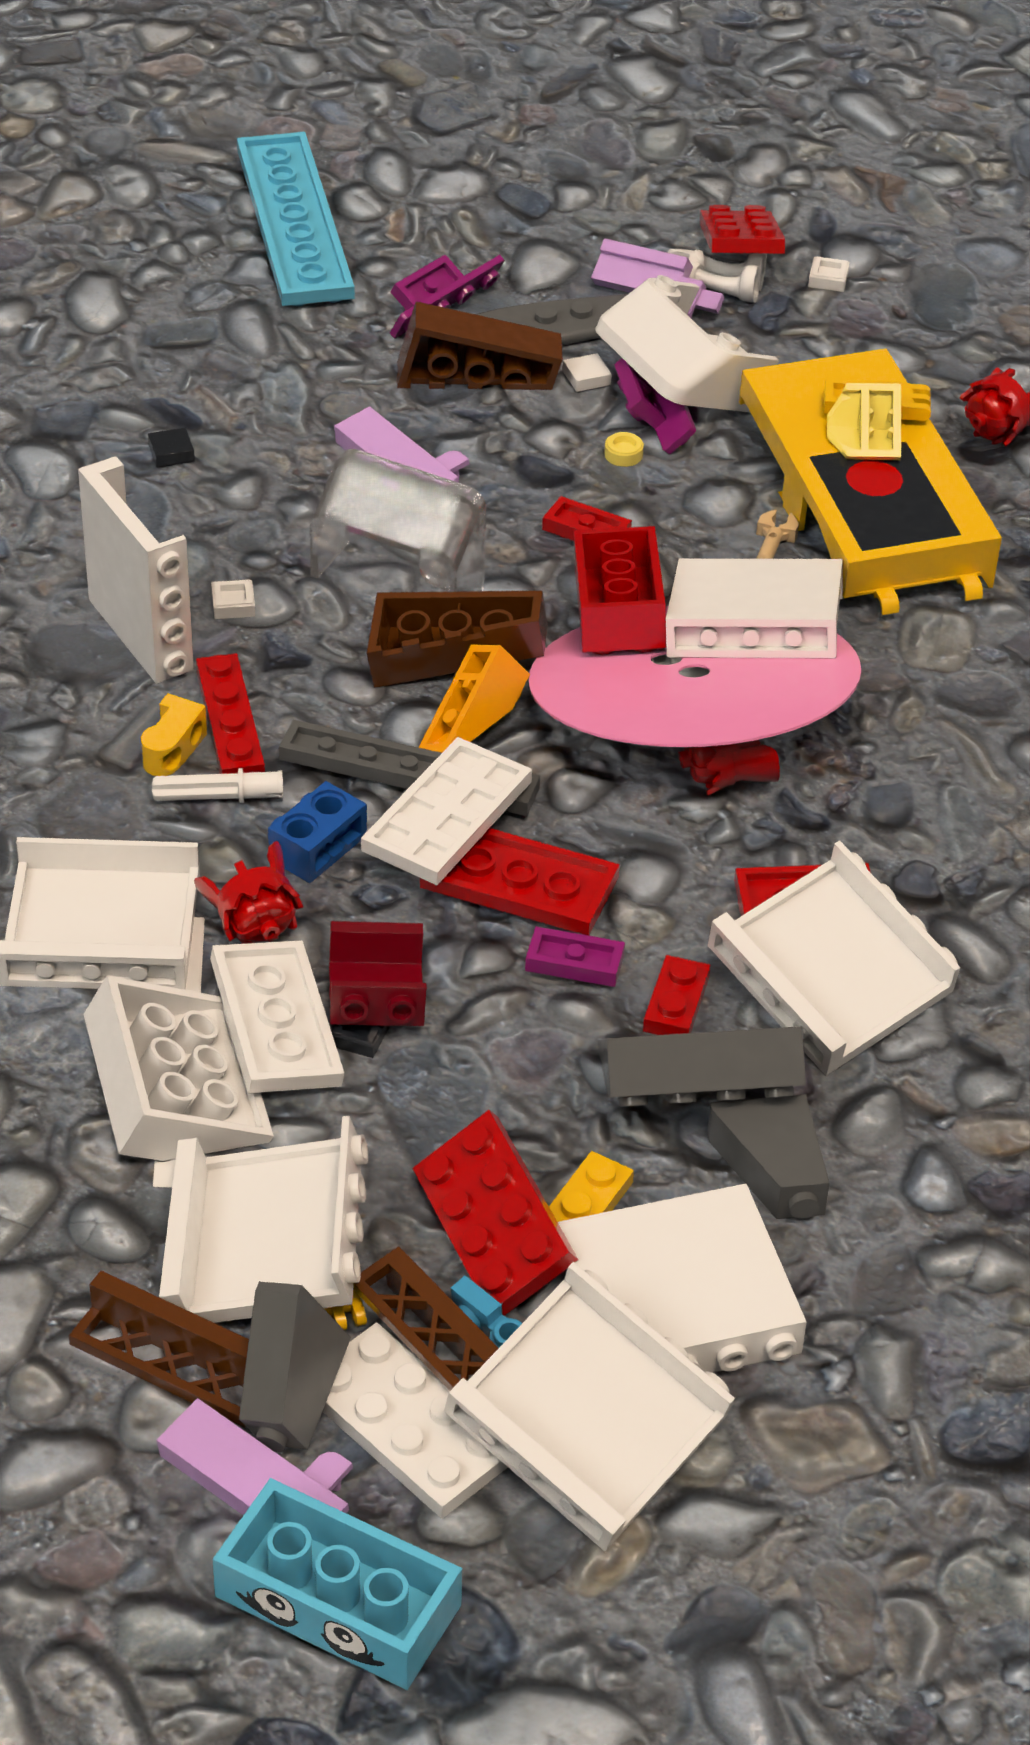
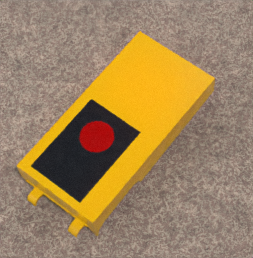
[739,348,1002,615]

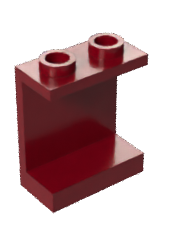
[329,921,427,1026]

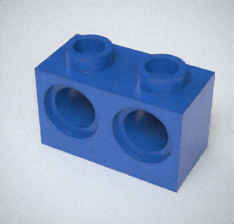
[268,781,367,883]

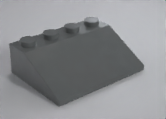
[598,1026,806,1106]

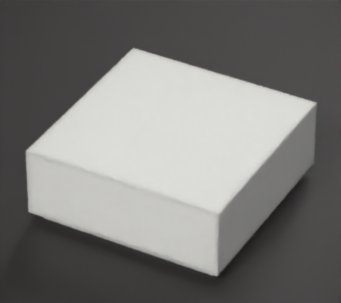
[808,257,850,292]
[562,353,612,392]
[211,580,255,619]

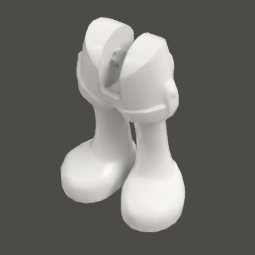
[667,249,767,303]

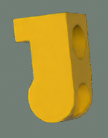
[141,693,207,776]

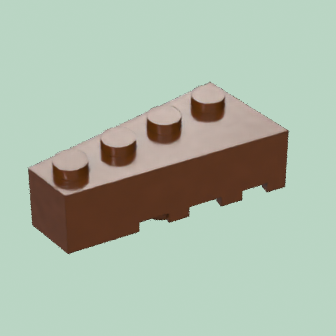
[397,301,563,390]
[367,591,548,688]

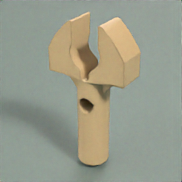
[756,510,799,559]

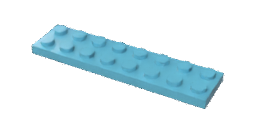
[237,132,355,306]

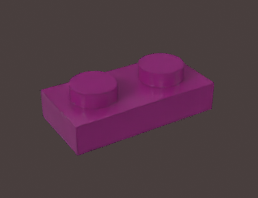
[525,926,625,987]

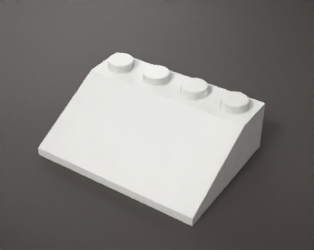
[83,975,274,1161]

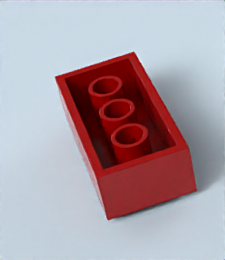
[574,526,667,655]

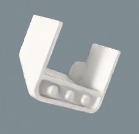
[595,275,779,412]

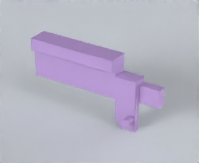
[591,238,725,318]
[334,406,469,493]
[156,1398,353,1515]

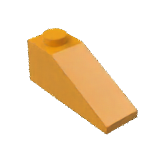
[418,645,530,753]

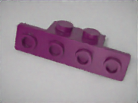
[390,254,505,339]
[614,358,696,454]

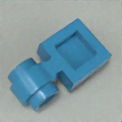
[451,1275,522,1348]

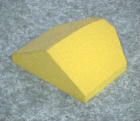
[827,383,901,460]

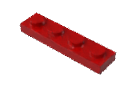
[196,653,265,774]

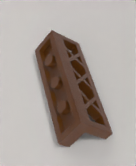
[353,1246,499,1391]
[69,1270,249,1428]

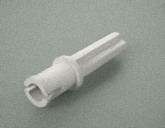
[152,768,283,803]

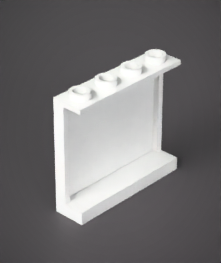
[78,456,194,684]
[666,558,843,658]
[0,837,200,990]
[708,840,961,1076]
[159,1116,368,1323]
[558,1183,806,1373]
[444,1262,735,1552]

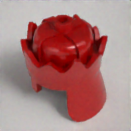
[959,367,1030,446]
[678,740,780,796]
[194,841,303,944]

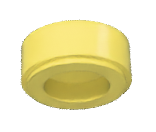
[604,432,644,467]

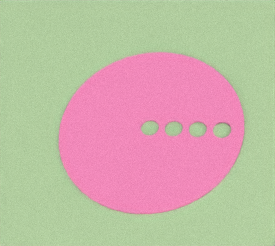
[529,606,861,747]

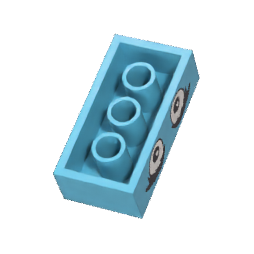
[212,1478,462,1690]

